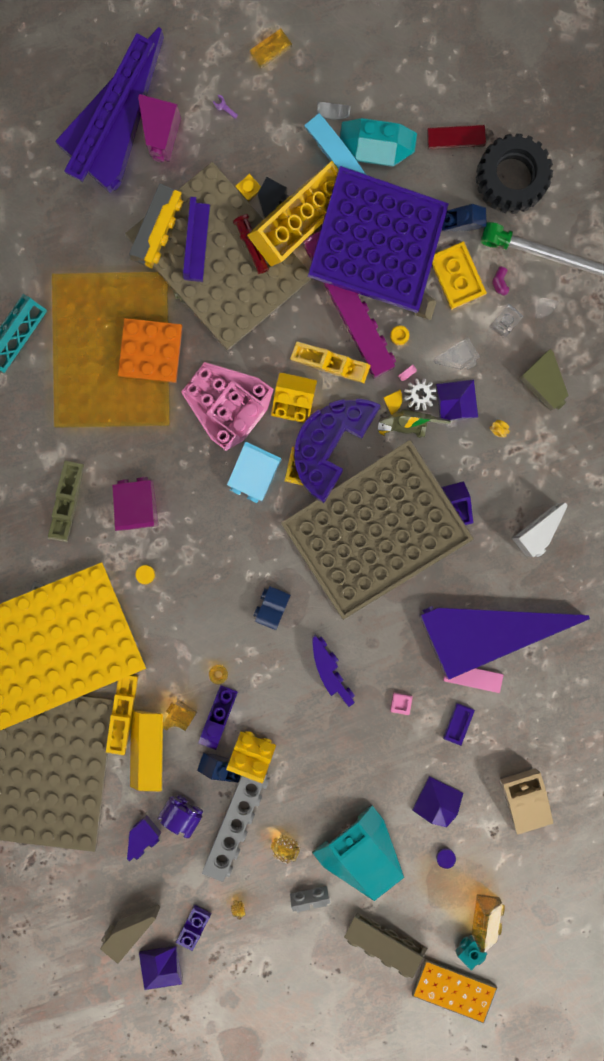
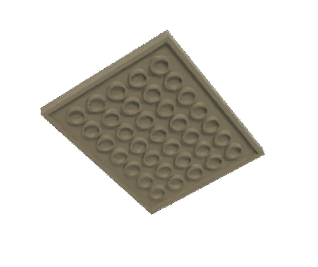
[125,162,312,351]
[281,439,474,620]
[0,695,114,852]

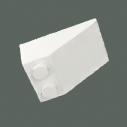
[512,502,568,558]

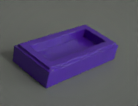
[443,703,475,746]

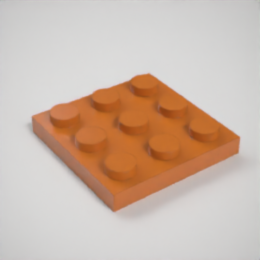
[118,318,183,383]

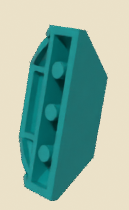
[340,118,417,167]

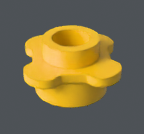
[489,420,510,437]

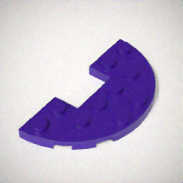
[294,399,380,503]

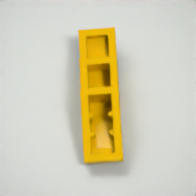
[290,342,371,384]
[106,675,139,755]

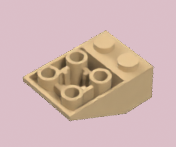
[500,768,554,835]

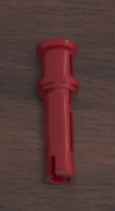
[233,214,269,274]

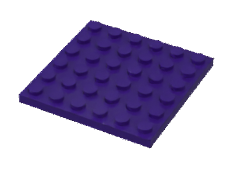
[307,166,449,313]

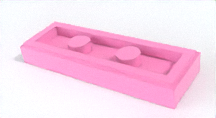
[443,668,504,693]

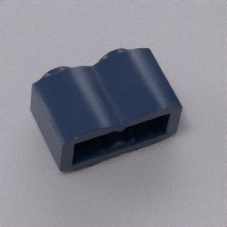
[253,586,291,630]

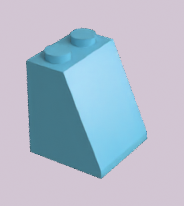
[227,442,282,503]

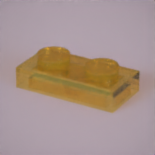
[250,28,292,69]

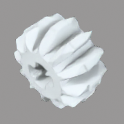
[404,378,437,411]

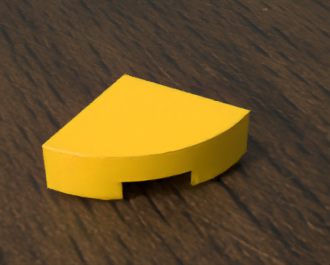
[383,390,402,415]

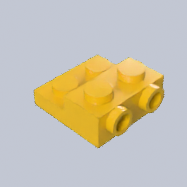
[226,731,276,783]

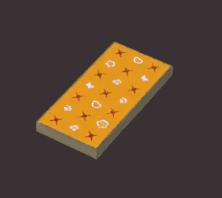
[412,958,497,1023]

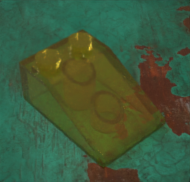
[472,894,505,953]

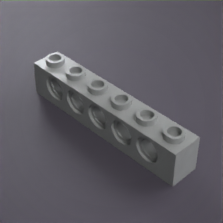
[202,771,270,882]

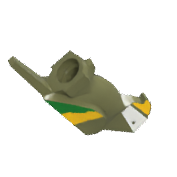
[378,409,451,438]

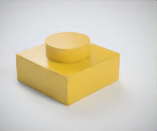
[235,173,261,202]

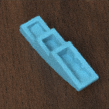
[304,113,366,175]

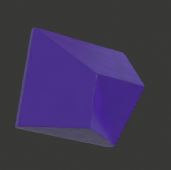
[436,380,478,421]
[412,776,464,828]
[139,946,182,990]

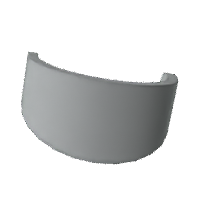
[317,101,351,120]

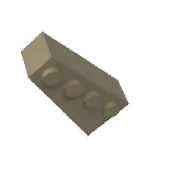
[344,913,428,979]

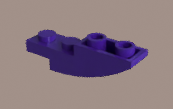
[312,634,355,707]

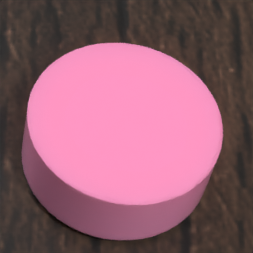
[398,364,417,381]

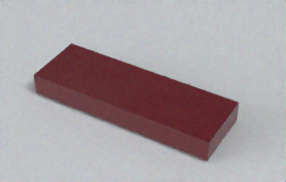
[427,125,486,149]

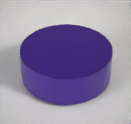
[436,848,456,869]

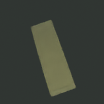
[48,461,84,542]

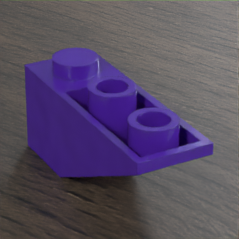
[198,685,238,750]

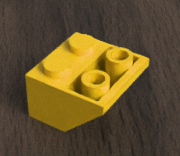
[271,372,317,423]

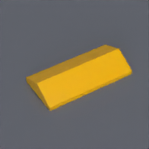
[130,710,163,792]

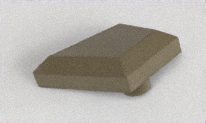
[414,291,437,320]

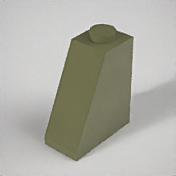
[519,349,569,411]

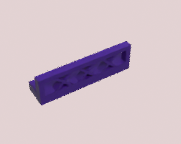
[183,197,210,282]

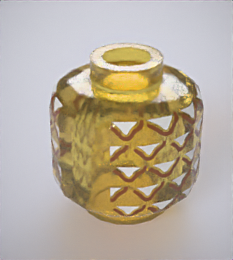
[270,835,300,864]

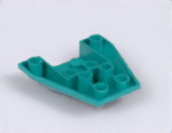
[312,805,404,901]

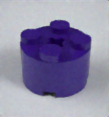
[157,795,203,838]

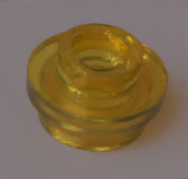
[209,665,228,684]
[231,900,246,920]

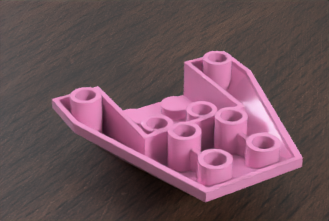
[181,362,274,451]

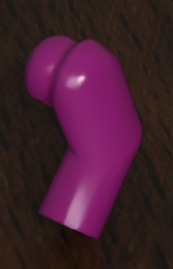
[492,266,509,296]

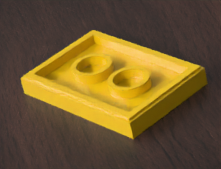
[432,241,487,310]

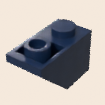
[442,204,487,232]
[197,753,241,783]

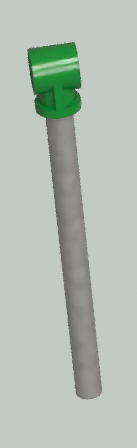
[480,222,604,277]

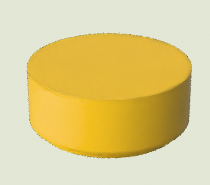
[390,325,409,346]
[136,565,155,584]

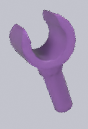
[213,95,238,119]

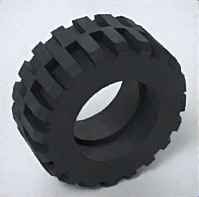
[476,133,553,214]

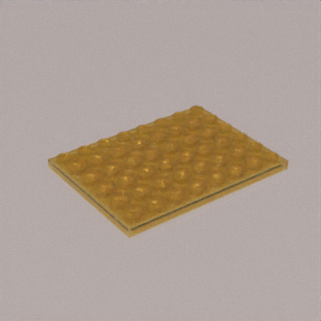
[52,272,170,428]

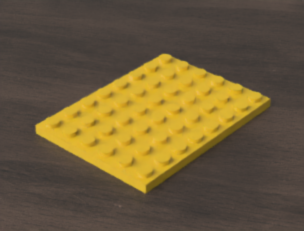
[0,562,146,731]

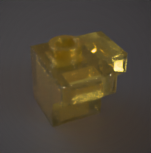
[163,700,197,731]

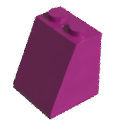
[138,94,181,163]
[112,477,159,531]

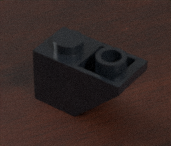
[257,177,289,219]

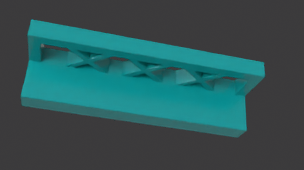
[0,294,48,373]

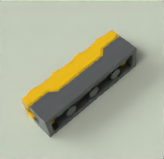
[129,183,184,269]

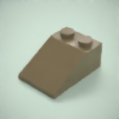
[100,904,160,964]

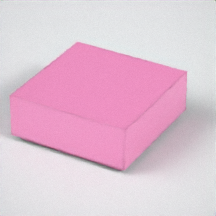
[390,692,413,715]

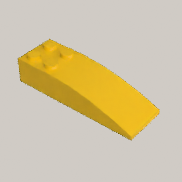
[247,161,339,266]

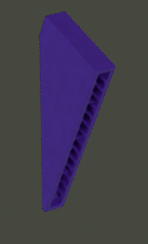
[55,27,164,193]
[419,606,590,680]

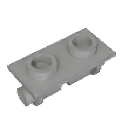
[290,886,330,913]

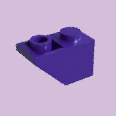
[127,815,161,862]

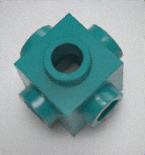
[455,934,488,971]

